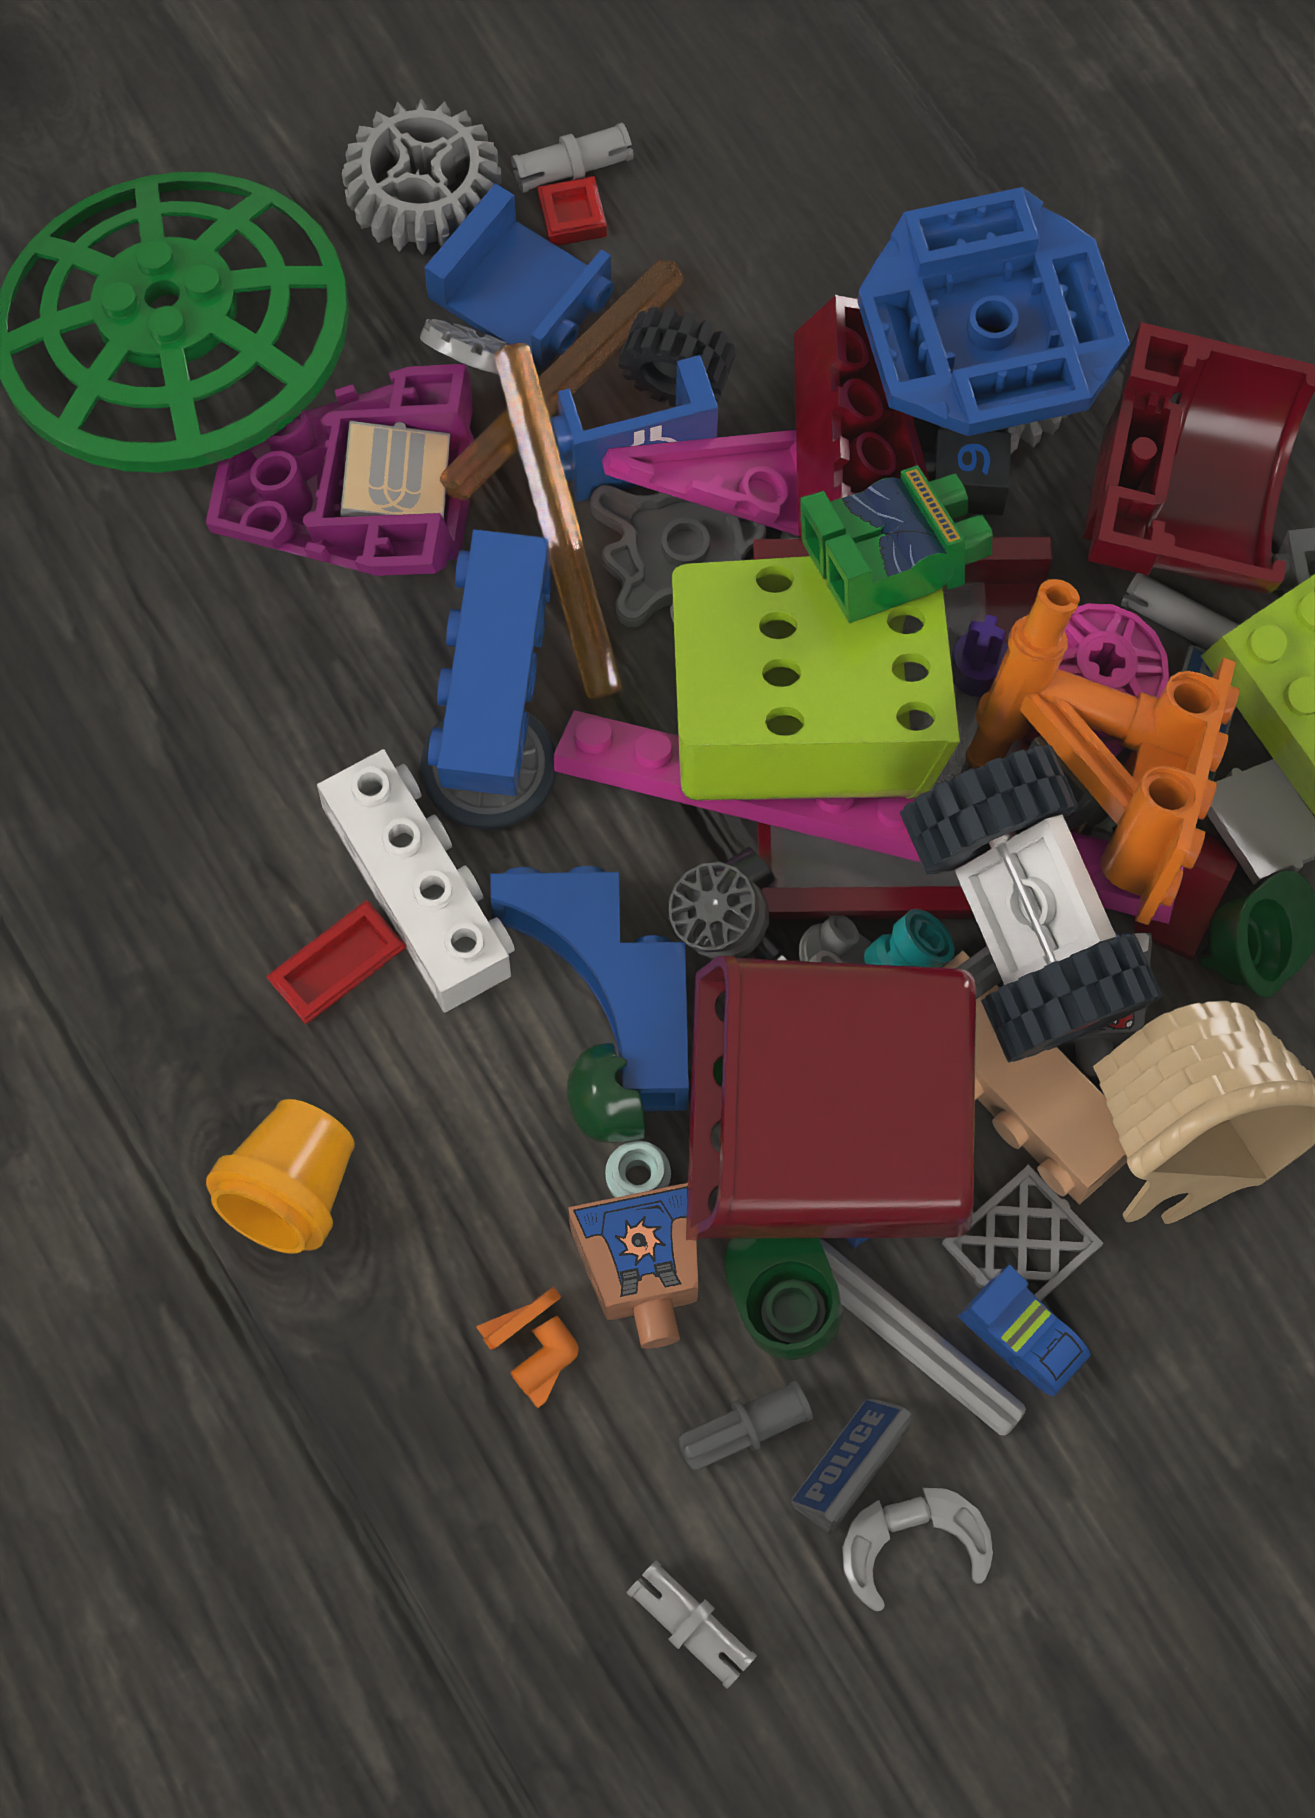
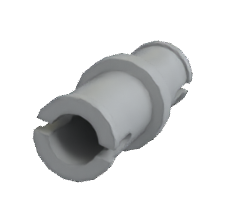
[511,123,633,193]
[626,1560,757,1689]

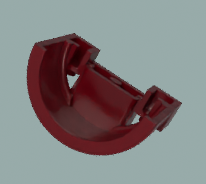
[1083,322,1315,594]

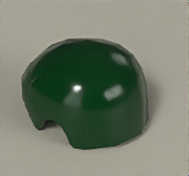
[567,1043,645,1143]

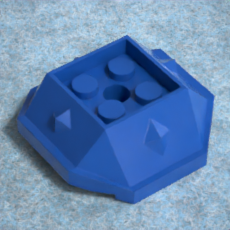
[857,187,1130,436]

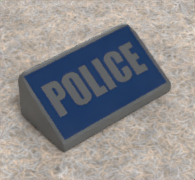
[791,1398,912,1533]

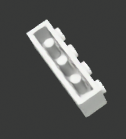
[317,749,515,1013]

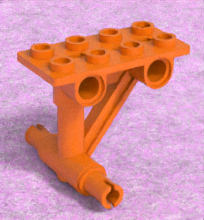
[966,579,1240,925]

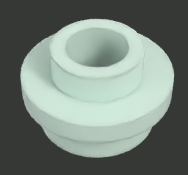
[605,1141,671,1198]

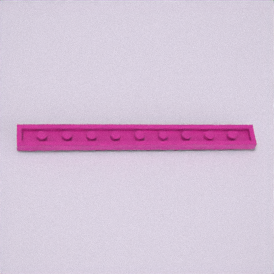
[554,710,1184,924]

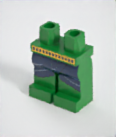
[800,465,993,623]

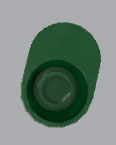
[724,1238,843,1361]

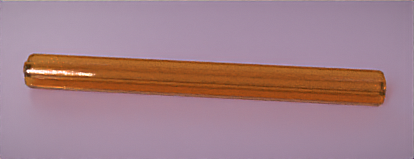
[440,259,684,500]
[494,343,622,699]

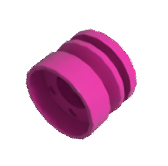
[1025,603,1169,757]

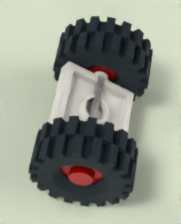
[900,745,1163,1063]

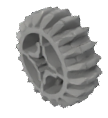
[342,99,501,255]

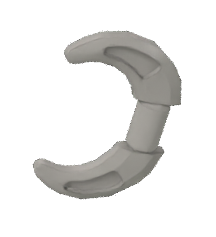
[842,1488,993,1611]

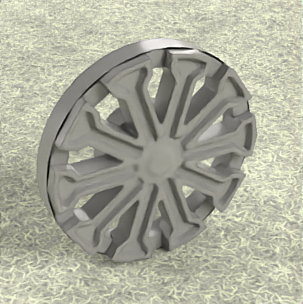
[420,319,532,379]

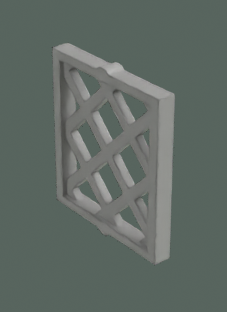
[942,1165,1103,1302]

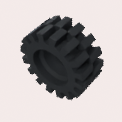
[618,307,736,407]

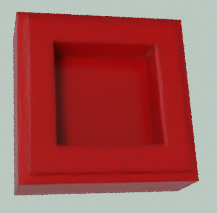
[537,176,607,246]

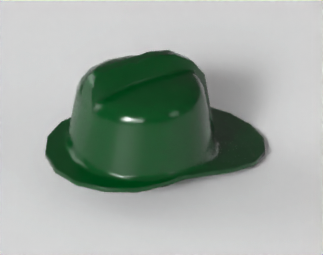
[1198,870,1315,998]

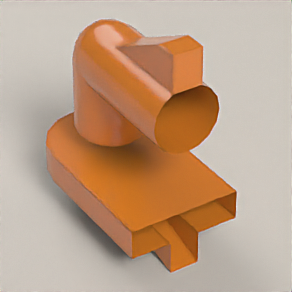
[476,1286,579,1408]

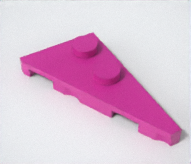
[601,430,799,536]

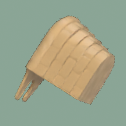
[1093,1001,1315,1224]

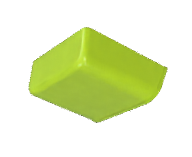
[672,556,960,800]

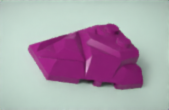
[206,364,477,576]

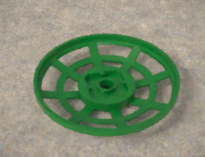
[0,172,349,473]

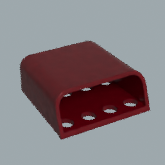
[686,956,976,1240]

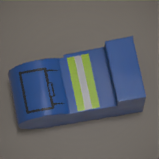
[957,1265,1091,1396]

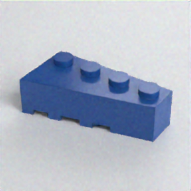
[428,529,553,796]

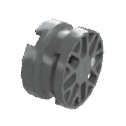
[669,862,769,960]

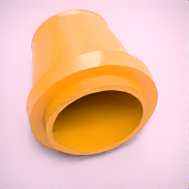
[206,1099,355,1254]

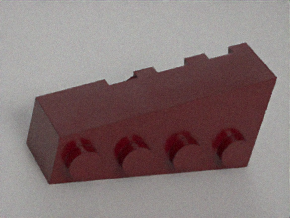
[794,295,930,538]

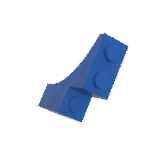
[491,866,689,1111]

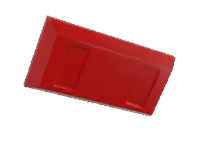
[266,900,407,1025]

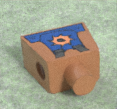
[568,1183,698,1349]

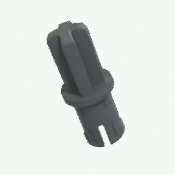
[678,1380,813,1471]

